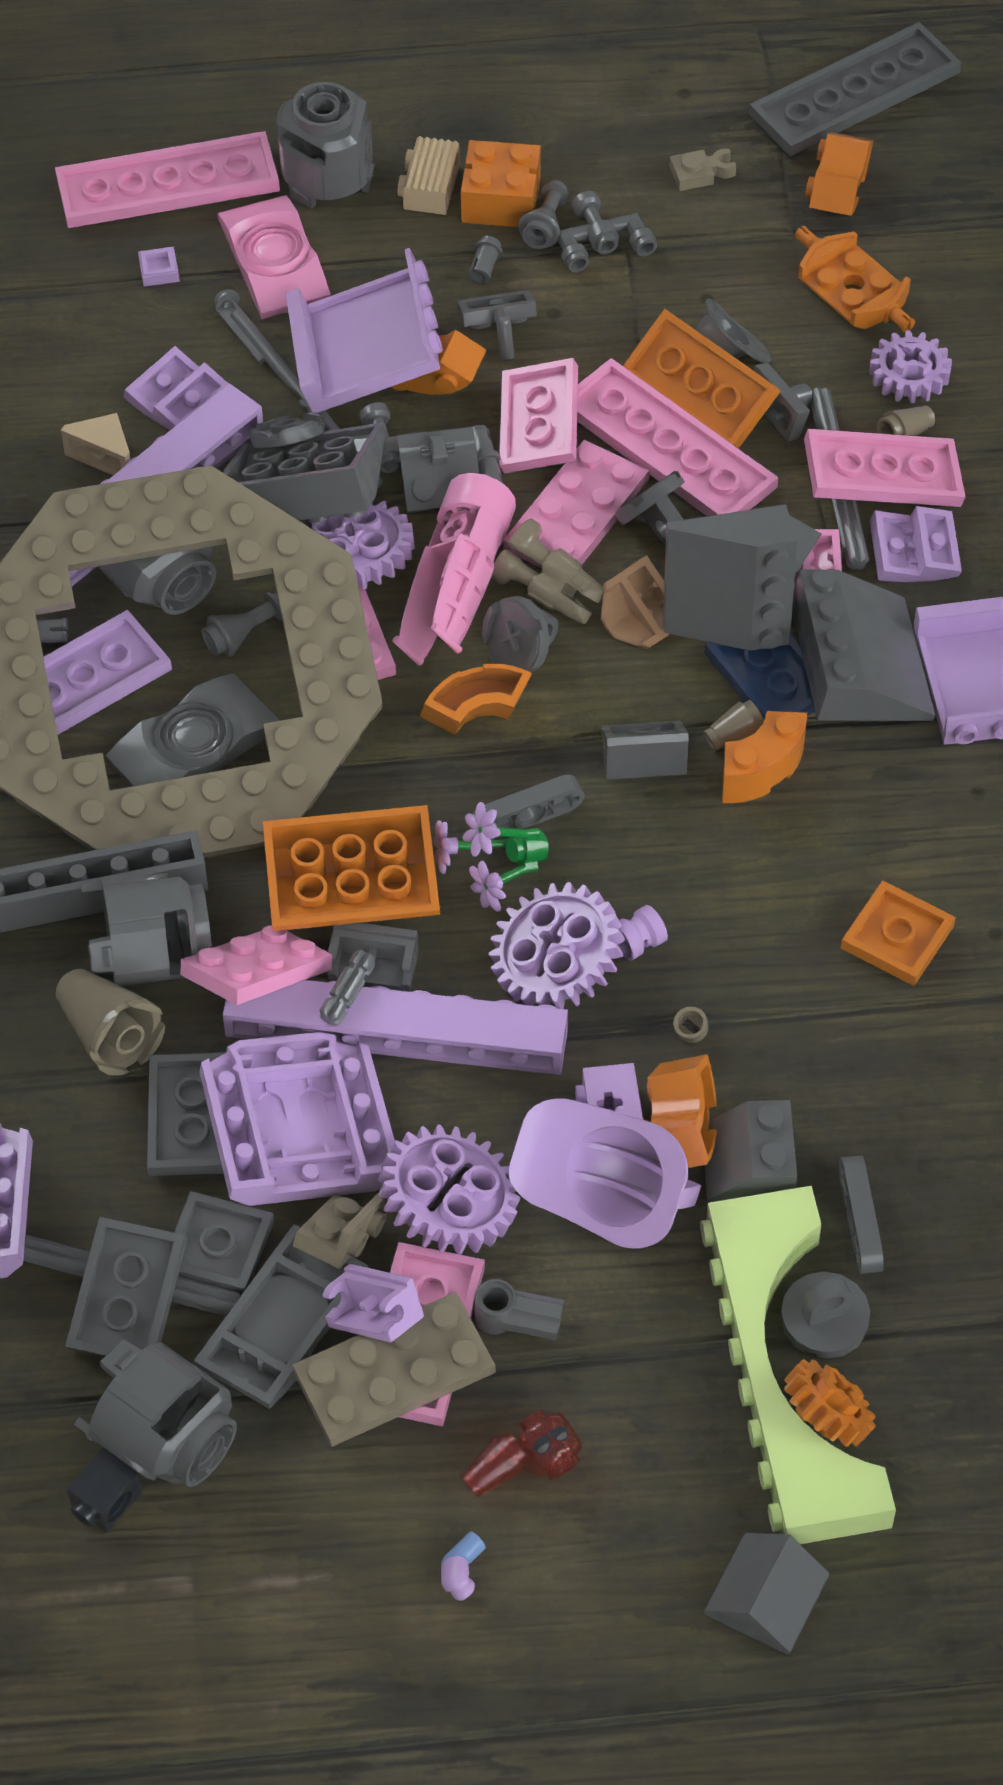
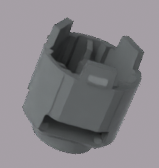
[277,82,374,209]
[97,546,216,615]
[80,873,212,987]
[74,1339,237,1487]

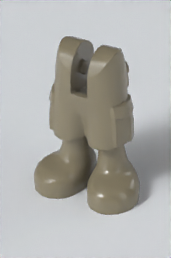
[491,518,603,624]

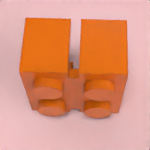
[461,140,541,227]

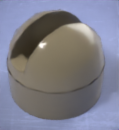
[673,1007,709,1044]

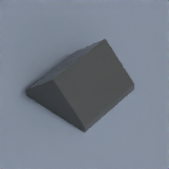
[601,720,689,780]
[704,1533,829,1655]

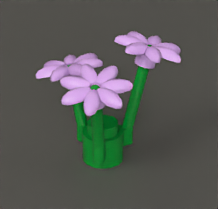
[433,802,549,912]

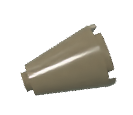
[56,969,165,1075]

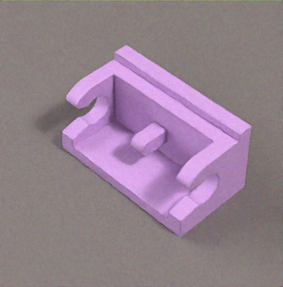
[323,1264,424,1342]

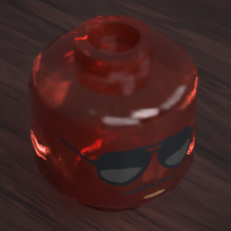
[515,1409,583,1481]

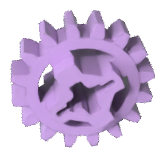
[869,331,952,403]

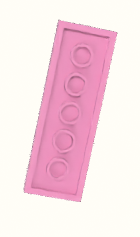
[55,131,280,228]
[577,358,778,516]

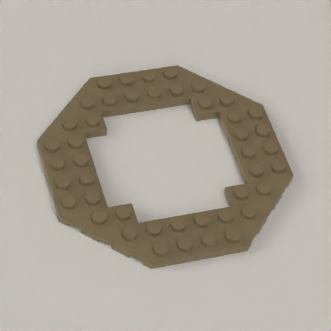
[0,465,382,858]

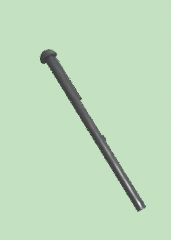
[214,289,383,488]

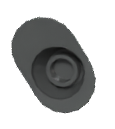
[693,298,772,363]

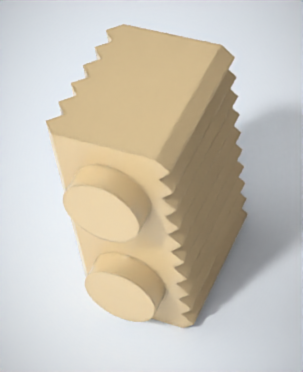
[398,136,460,215]

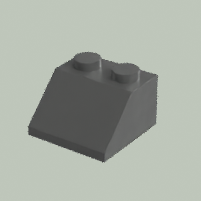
[704,1100,797,1205]

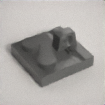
[397,427,479,514]

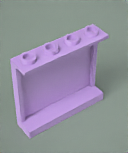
[286,248,443,413]
[913,597,1003,745]

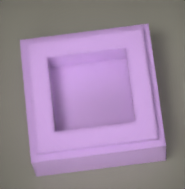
[138,247,180,287]

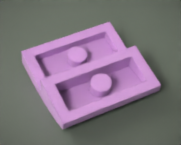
[123,346,229,430]
[869,506,962,582]

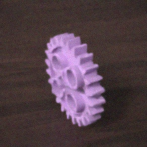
[300,501,415,589]
[489,882,625,1009]
[378,1125,520,1255]

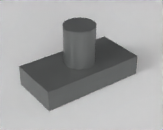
[754,362,813,442]

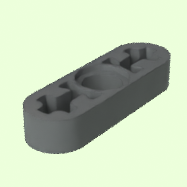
[472,774,585,839]
[839,1155,884,1274]

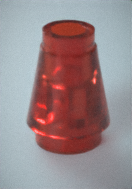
[460,1432,530,1498]

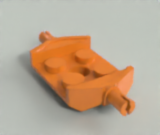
[794,226,915,333]

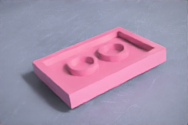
[499,358,578,474]
[180,925,332,1005]

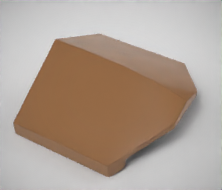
[601,555,669,649]

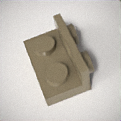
[293,1193,387,1269]

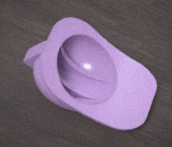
[508,1098,701,1248]

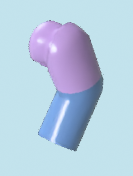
[441,1531,486,1601]

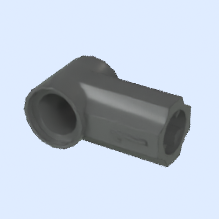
[474,1279,564,1340]

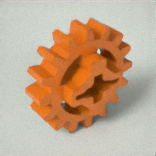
[784,1359,876,1447]

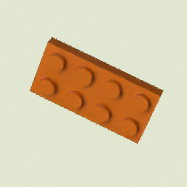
[623,309,781,449]

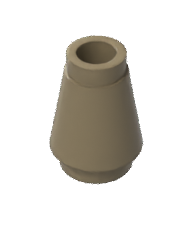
[877,405,935,436]
[703,700,764,752]

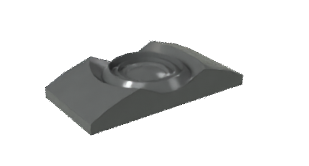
[105,673,280,787]
[194,1224,368,1409]

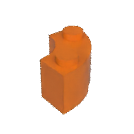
[805,132,874,216]
[391,330,486,395]
[420,664,532,735]
[722,711,807,803]
[647,1054,717,1168]

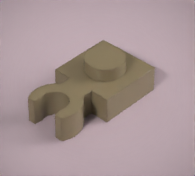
[669,149,736,191]

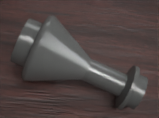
[518,180,569,249]
[201,592,282,657]

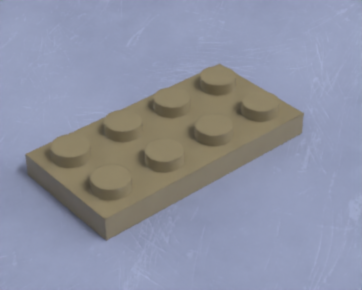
[292,1292,496,1447]

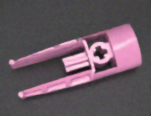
[393,473,516,666]

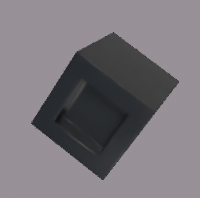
[67,1448,143,1533]

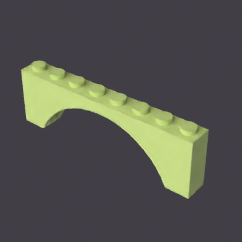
[700,1186,896,1544]

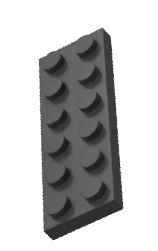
[749,22,962,156]

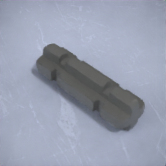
[320,950,375,1026]

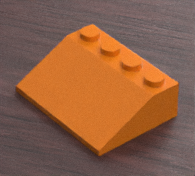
[263,805,440,931]

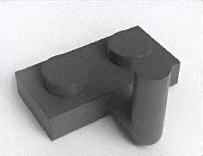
[457,290,537,360]

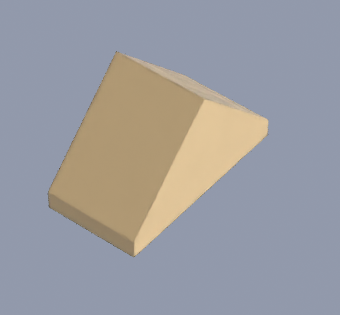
[61,413,130,475]

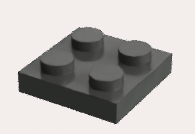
[174,1191,275,1295]

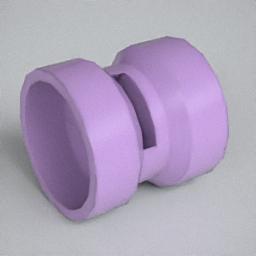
[617,905,668,961]

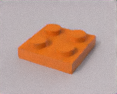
[841,880,956,986]

